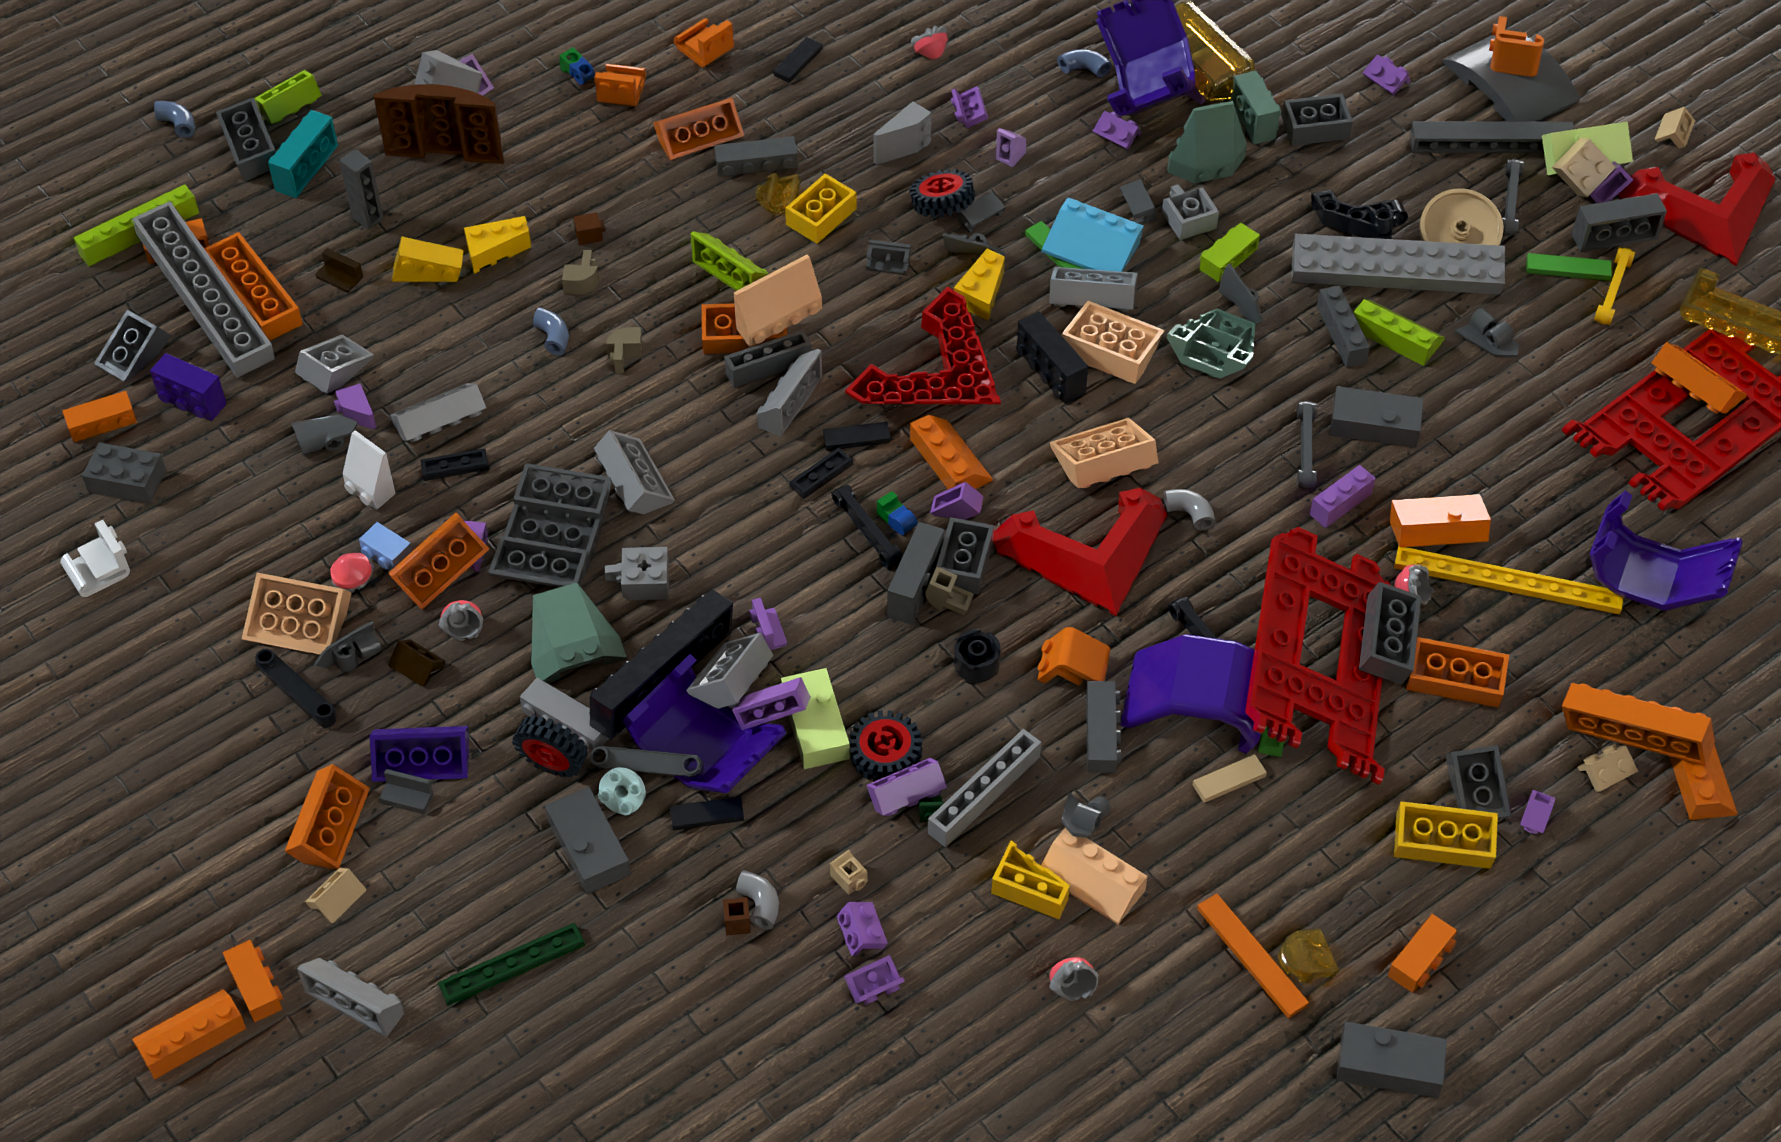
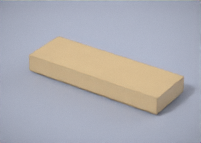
[1192,754,1267,803]

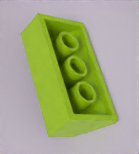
[690,231,769,291]
[1353,299,1445,366]

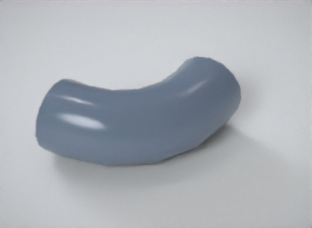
[1057,49,1112,77]
[154,101,195,138]
[533,307,569,355]

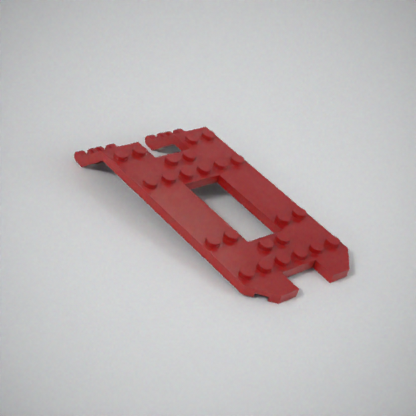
[1562,328,1781,511]
[1245,527,1391,785]

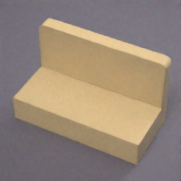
[1655,107,1695,149]
[305,868,366,923]

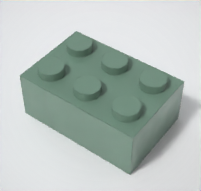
[1231,70,1281,145]

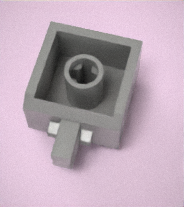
[1162,185,1219,240]
[605,547,669,600]

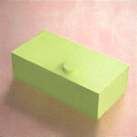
[1542,122,1633,176]
[781,668,850,769]

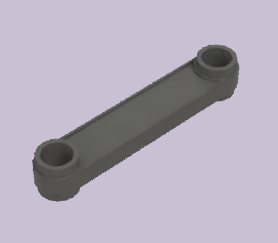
[1502,159,1524,236]
[1297,401,1317,489]
[590,746,704,778]

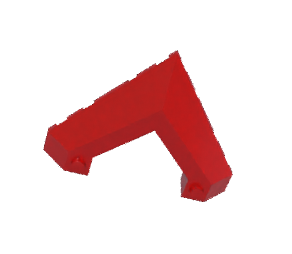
[1617,153,1776,266]
[845,286,1001,405]
[993,488,1167,617]

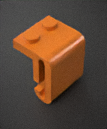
[1489,16,1544,77]
[674,18,734,67]
[594,63,646,107]
[1037,627,1111,686]

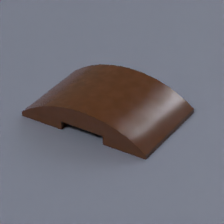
[374,84,505,164]

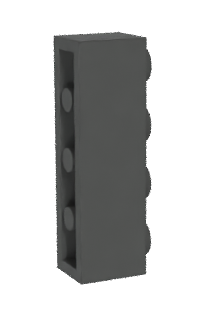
[714,136,798,177]
[339,149,384,230]
[1317,285,1370,368]
[724,330,812,388]
[1086,681,1121,773]

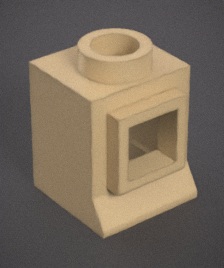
[830,850,867,895]

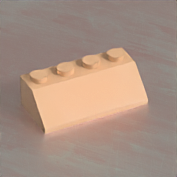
[1041,827,1147,925]

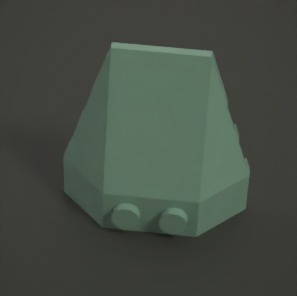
[1167,101,1247,183]
[1167,309,1255,379]
[531,583,627,683]

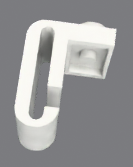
[60,520,130,597]

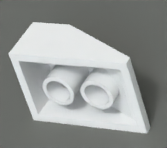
[343,431,396,510]

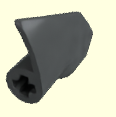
[943,233,1005,256]
[1219,264,1263,324]
[1455,308,1519,357]
[291,415,358,456]
[314,621,382,672]
[1061,791,1111,838]

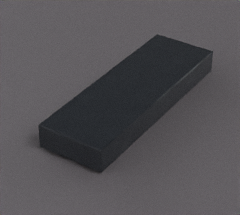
[773,37,823,83]
[823,421,891,451]
[420,448,489,481]
[789,448,853,499]
[670,796,744,831]

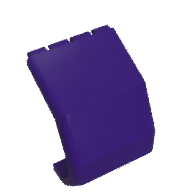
[1097,0,1195,116]
[1590,490,1743,611]
[1120,634,1261,754]
[622,654,786,793]

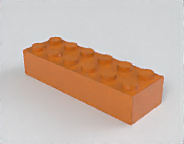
[204,232,303,341]
[1562,683,1715,765]

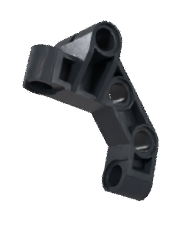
[1311,189,1408,239]

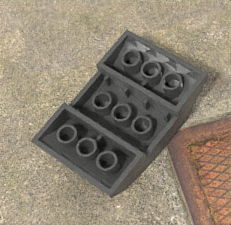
[1443,30,1580,122]
[488,463,611,587]

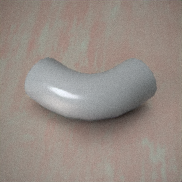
[1164,489,1216,530]
[736,870,780,929]

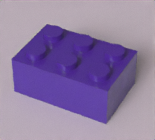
[150,353,227,421]

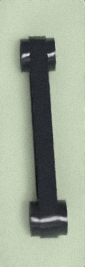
[831,484,903,568]
[1168,596,1217,638]
[255,649,337,728]

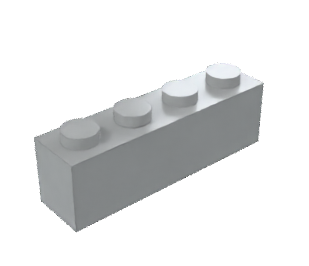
[520,678,609,751]

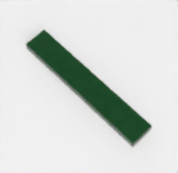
[437,922,585,1006]

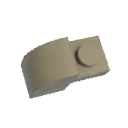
[562,250,599,295]
[606,327,642,374]
[925,567,974,616]

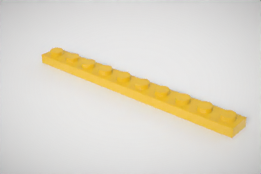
[1394,546,1623,615]

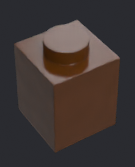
[573,212,605,245]
[723,897,751,936]

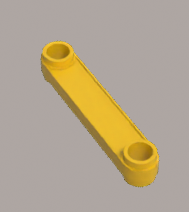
[1594,247,1635,326]

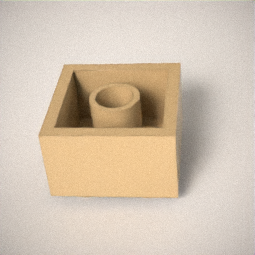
[1552,138,1616,197]

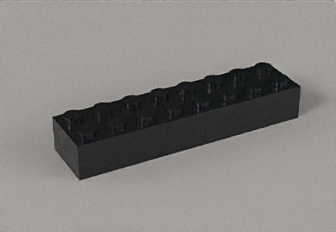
[589,589,733,740]

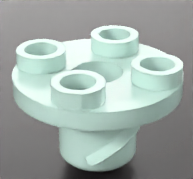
[598,767,646,815]

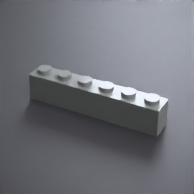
[928,729,1041,847]

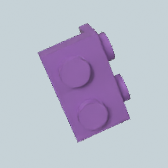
[1362,54,1411,96]
[951,86,988,128]
[1093,111,1142,150]
[749,598,787,650]
[837,902,888,956]
[844,955,905,1005]

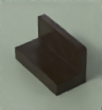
[315,248,363,293]
[388,639,446,686]

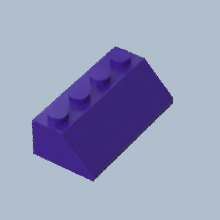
[369,726,469,782]

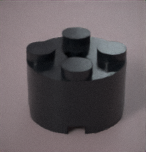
[954,629,1001,685]

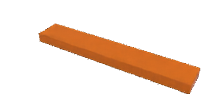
[1197,893,1309,1019]

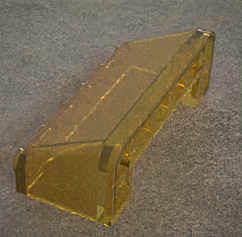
[1175,1,1255,101]
[1680,267,1781,355]

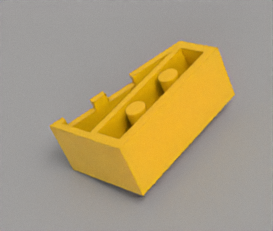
[464,216,531,274]
[392,237,463,282]
[954,249,1005,321]
[991,840,1070,919]

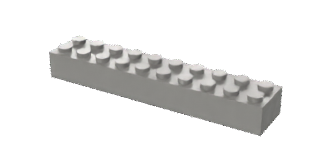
[132,201,275,378]
[1291,234,1505,295]

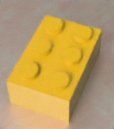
[785,174,857,244]

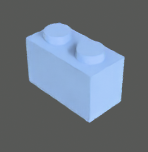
[359,522,412,571]

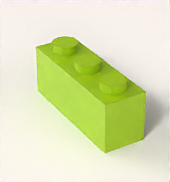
[254,70,322,124]
[1199,223,1260,282]

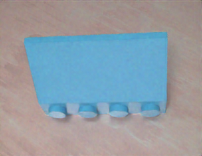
[1041,197,1144,272]

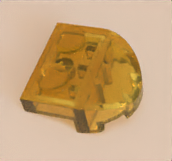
[755,173,801,213]
[1278,929,1339,983]

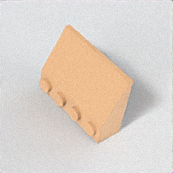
[734,254,822,347]
[1061,301,1165,384]
[1050,418,1159,488]
[242,573,351,655]

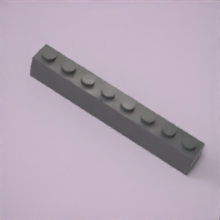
[1410,121,1574,153]

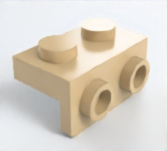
[1578,744,1638,792]

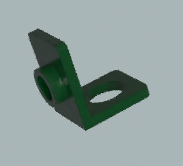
[918,797,944,822]

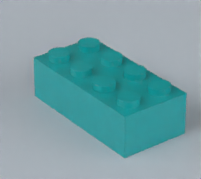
[268,110,338,198]

